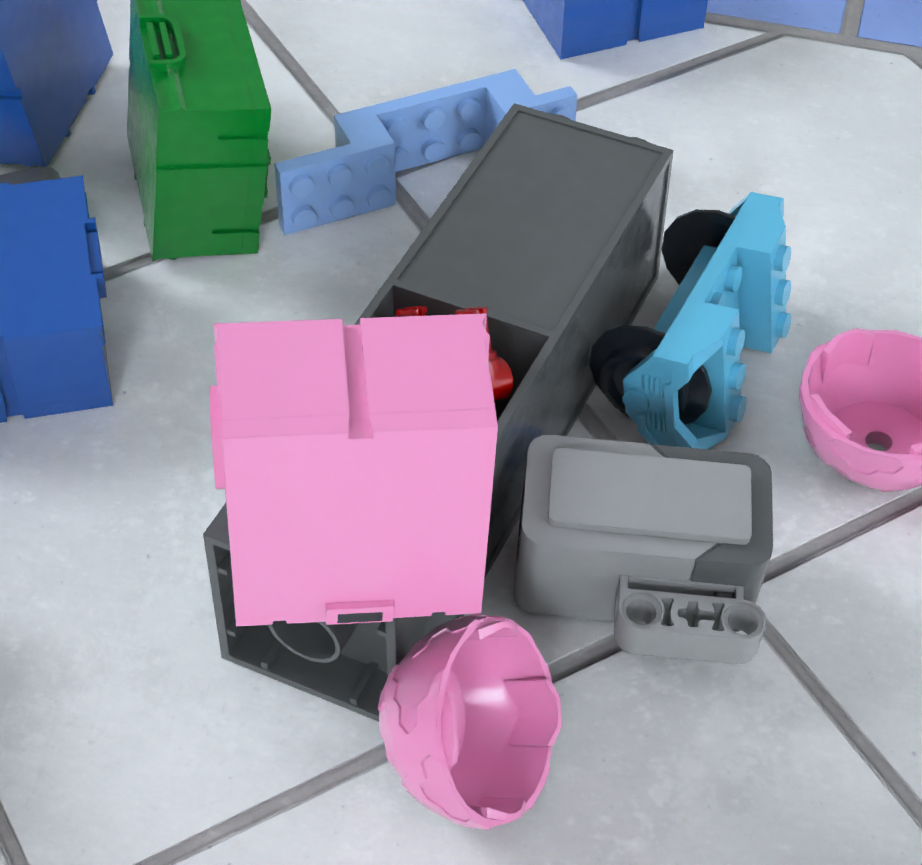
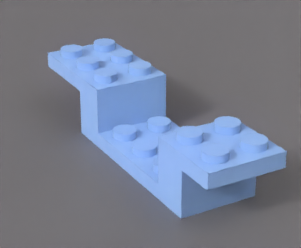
[274,69,577,235]

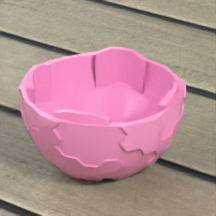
[799,328,922,492]
[378,614,561,830]

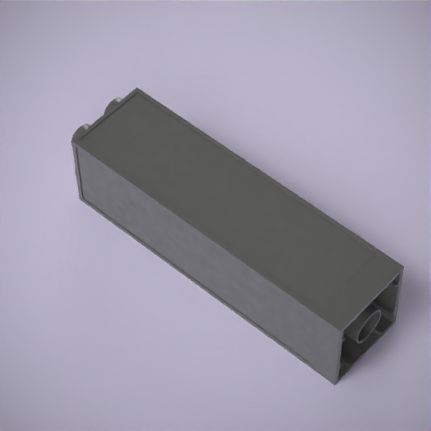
[203,103,674,722]

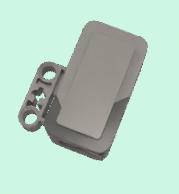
[513,435,773,664]

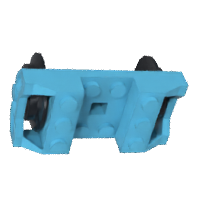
[589,192,791,449]

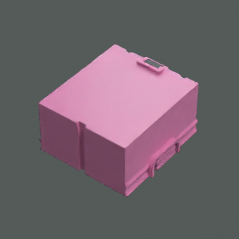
[210,314,498,626]

